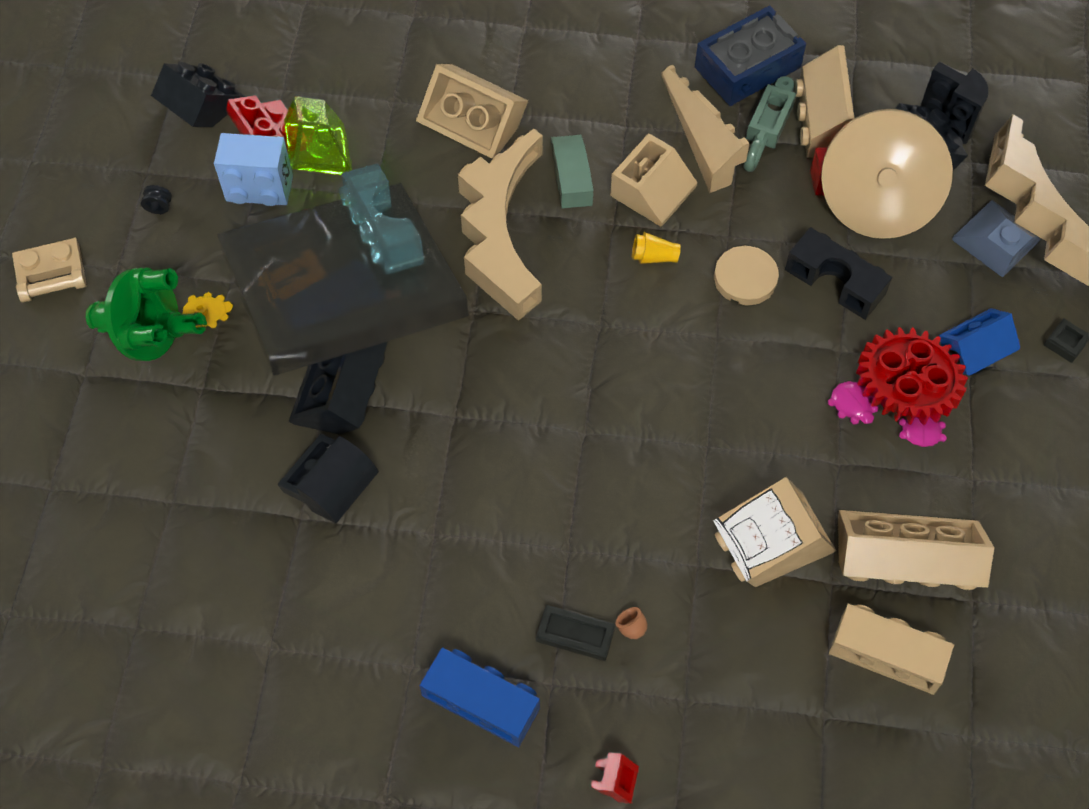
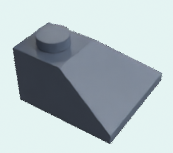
[952,200,1042,278]

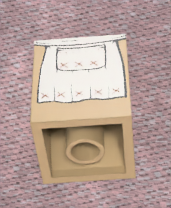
[714,477,836,587]

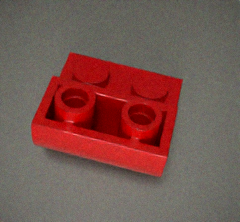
[227,95,308,153]

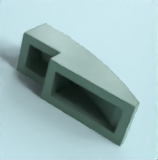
[551,135,593,208]

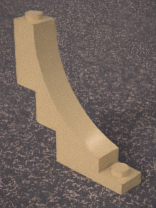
[985,114,1089,286]

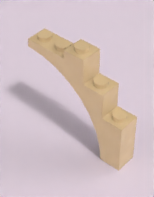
[458,129,543,321]

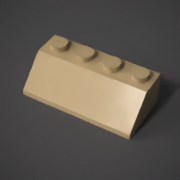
[838,510,994,590]

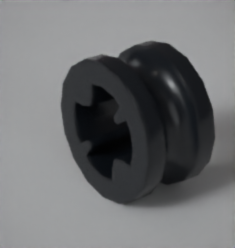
[140,185,172,214]

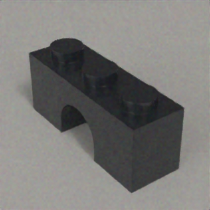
[785,227,892,320]

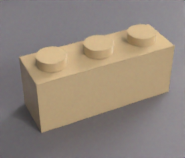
[829,604,954,695]

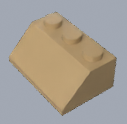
[794,45,854,158]
[416,64,528,159]

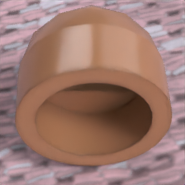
[615,607,648,639]

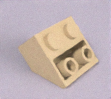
[611,133,698,227]

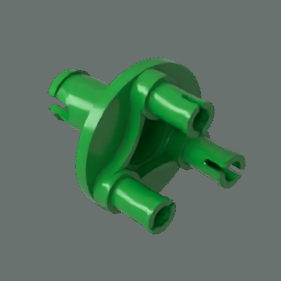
[85,267,207,361]

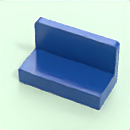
[938,308,1020,376]

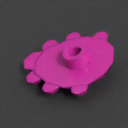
[828,381,879,424]
[899,417,947,447]

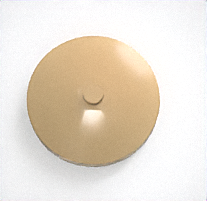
[821,109,953,239]

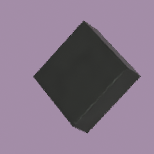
[1044,318,1089,363]

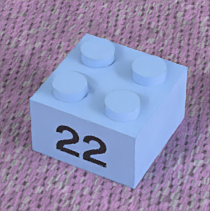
[214,133,293,206]

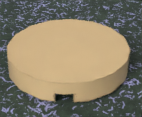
[714,246,779,306]

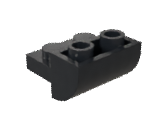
[920,62,989,145]
[277,434,379,524]

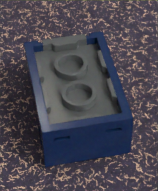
[695,5,806,106]

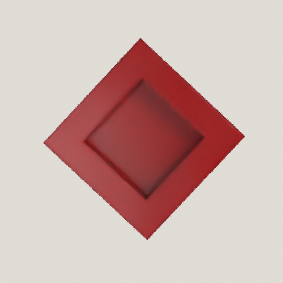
[591,753,639,803]

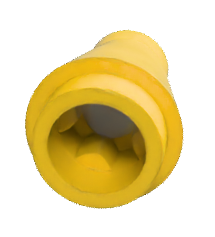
[632,232,680,264]

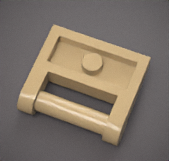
[12,238,87,303]

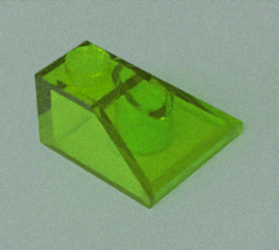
[284,96,353,176]

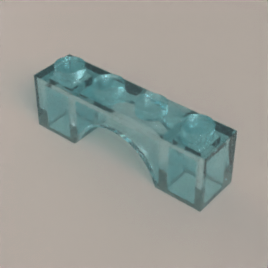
[339,163,424,275]

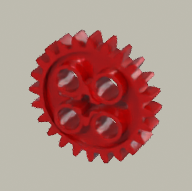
[856,327,968,425]

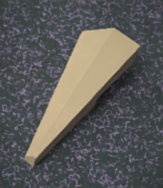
[661,65,750,193]

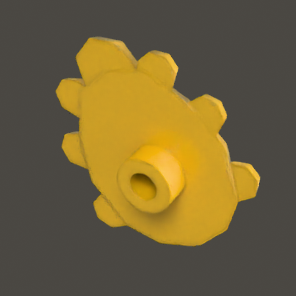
[182,292,233,328]

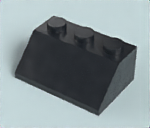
[288,322,388,434]

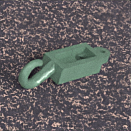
[743,76,796,172]

